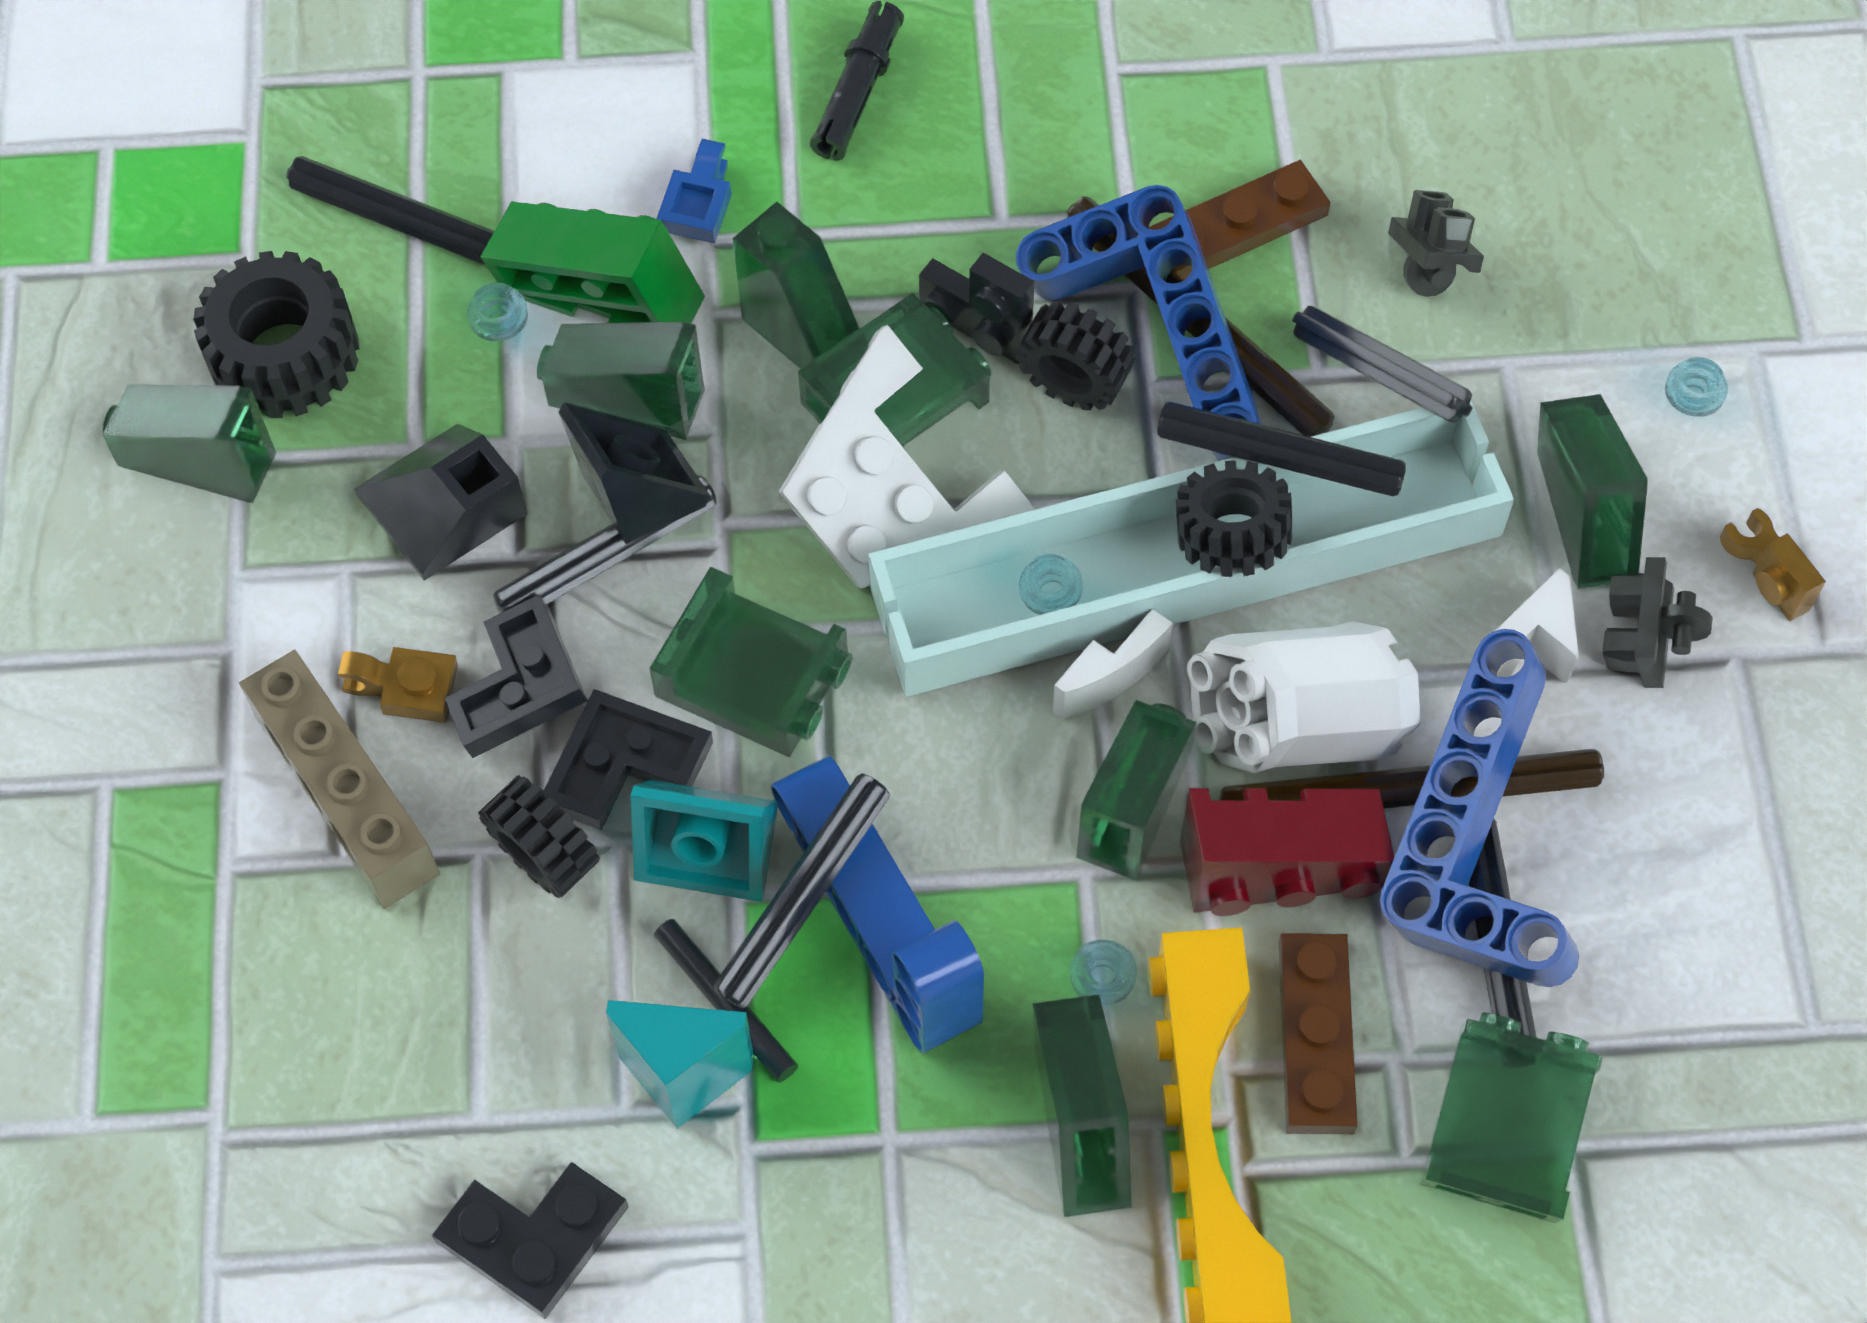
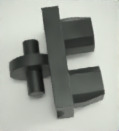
[1388,190,1484,297]
[1602,557,1713,688]

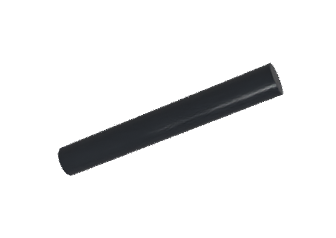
[654,919,798,1083]

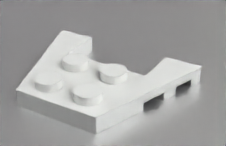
[778,325,1035,589]

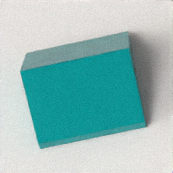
[630,780,779,902]
[606,1000,754,1129]

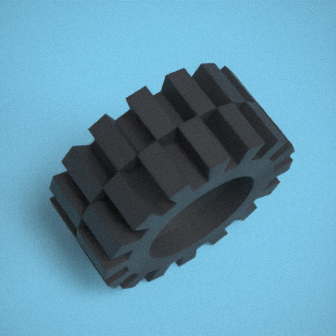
[1015,301,1136,411]
[1175,460,1292,577]
[478,775,600,898]

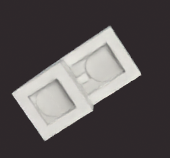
[1052,609,1173,720]

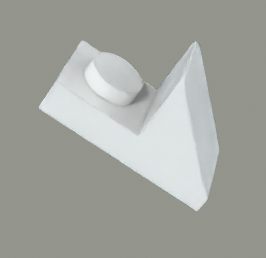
[1495,568,1578,683]

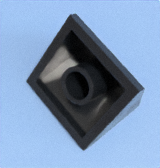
[558,402,711,544]

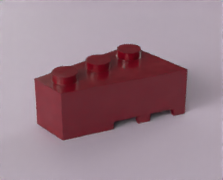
[1180,788,1395,916]

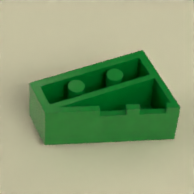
[481,201,705,353]

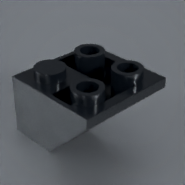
[354,424,527,581]

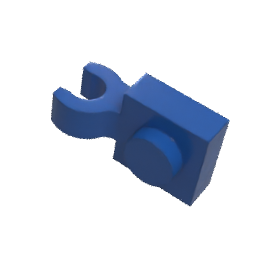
[656,138,732,244]

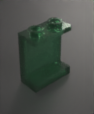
[798,293,991,447]
[649,566,853,758]
[1420,1012,1603,1224]

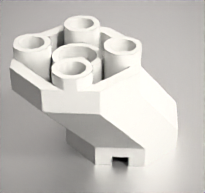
[1187,621,1421,773]

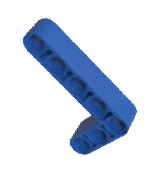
[1016,185,1263,461]
[1380,629,1579,987]
[770,755,984,1054]

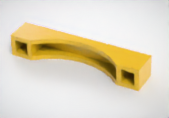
[1148,927,1292,1323]

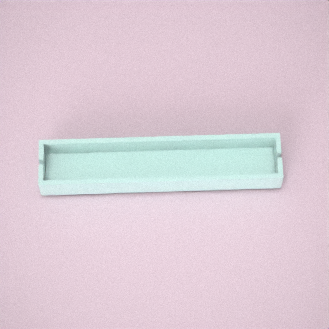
[869,401,1514,697]

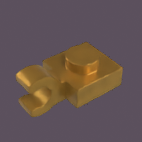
[1720,508,1826,621]
[338,647,458,723]

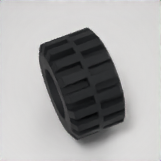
[193,251,360,418]

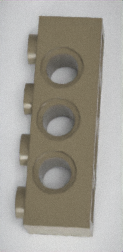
[239,649,440,909]

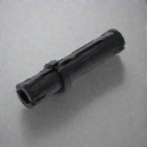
[810,1,904,161]

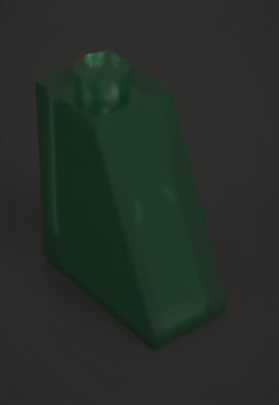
[733,202,868,390]
[537,322,705,440]
[103,384,276,504]
[1537,394,1648,589]
[1076,700,1197,881]
[1032,994,1132,1217]

